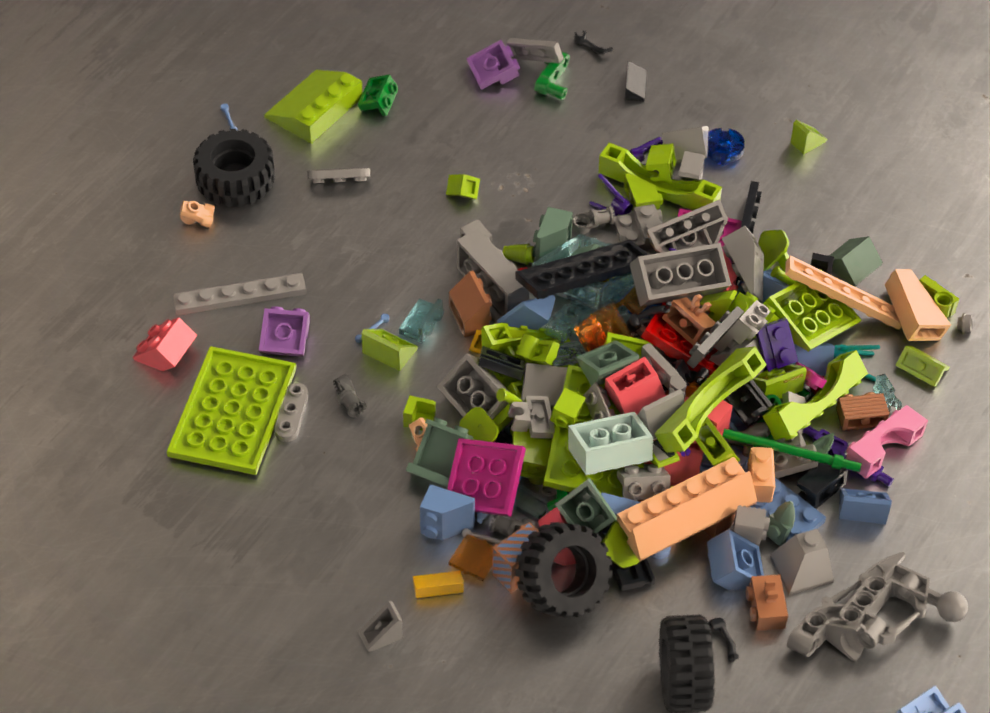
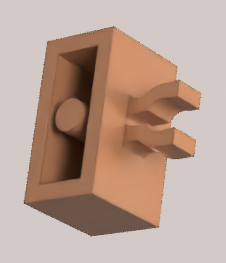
[662,294,716,346]
[746,575,788,631]

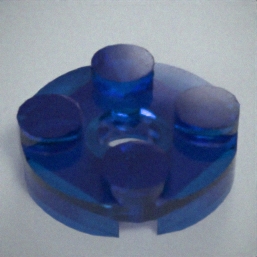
[707,128,745,166]

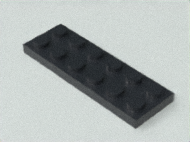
[515,239,649,299]

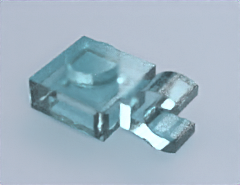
[873,373,902,415]

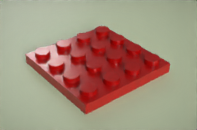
[641,302,719,378]

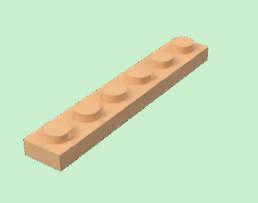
[785,255,901,330]

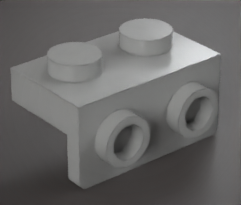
[617,464,671,500]

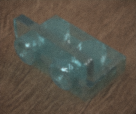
[399,298,445,343]

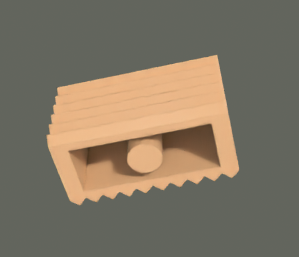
[747,447,775,503]

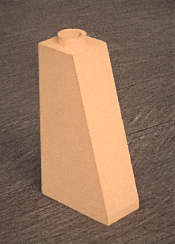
[885,269,951,341]

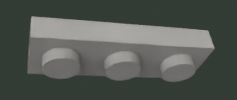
[506,38,564,63]

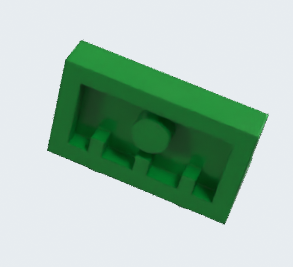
[357,74,398,116]

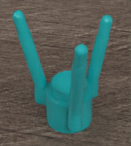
[834,344,881,383]

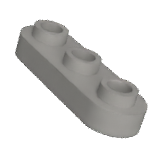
[307,168,370,183]
[275,383,308,442]

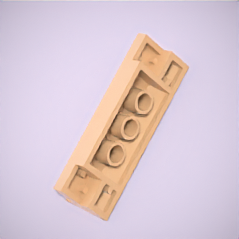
[616,457,757,561]

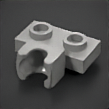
[508,396,555,439]
[774,432,818,478]

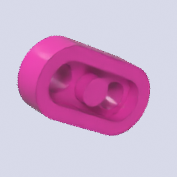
[794,362,827,390]

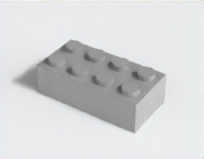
[457,229,529,317]
[630,243,731,307]

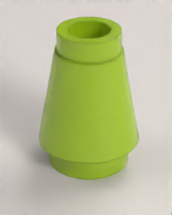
[503,243,535,265]

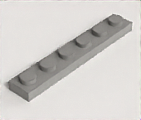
[173,273,307,316]

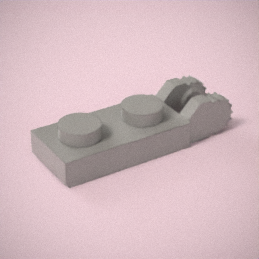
[641,343,687,399]

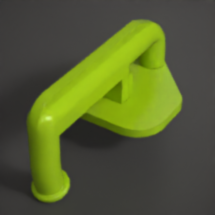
[758,230,798,286]
[459,388,523,442]
[600,520,640,568]

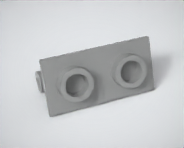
[583,382,616,420]

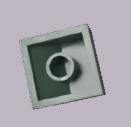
[555,478,618,534]

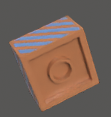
[492,522,538,593]

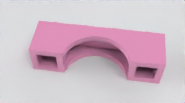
[846,405,928,479]

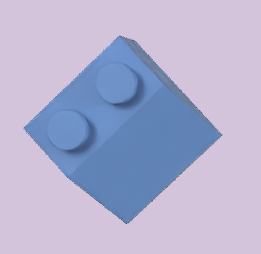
[420,484,475,540]
[707,529,764,590]

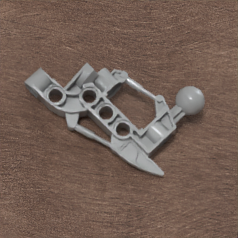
[787,552,968,662]

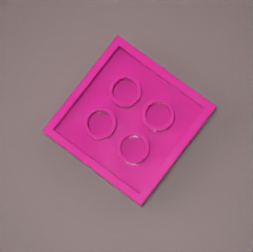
[447,438,526,517]

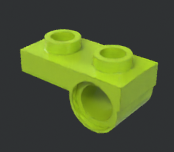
[919,275,959,318]
[515,334,560,366]

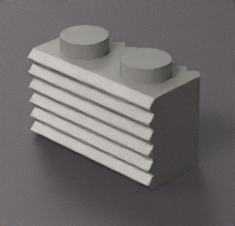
[732,505,770,546]

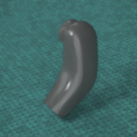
[725,422,770,446]

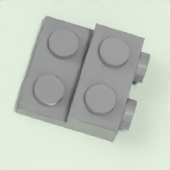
[613,204,662,250]
[714,300,770,352]

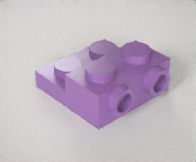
[466,40,521,89]
[259,306,310,357]

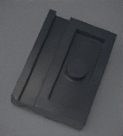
[478,346,525,380]
[611,558,655,591]

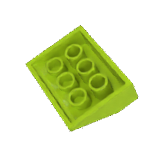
[264,70,362,144]
[763,270,862,352]

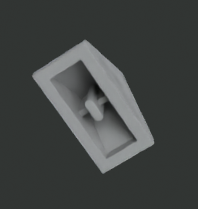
[678,151,705,180]
[358,601,403,652]

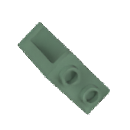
[406,417,474,487]

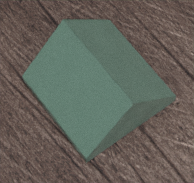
[829,236,883,287]
[577,340,639,386]

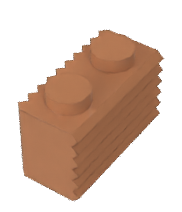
[836,392,889,431]

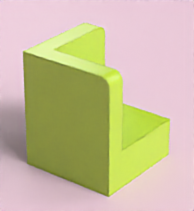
[446,174,480,199]
[403,395,436,431]

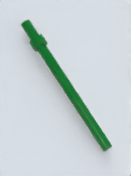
[722,428,862,472]

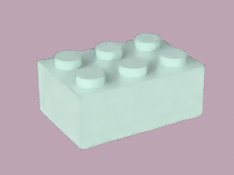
[568,412,653,475]

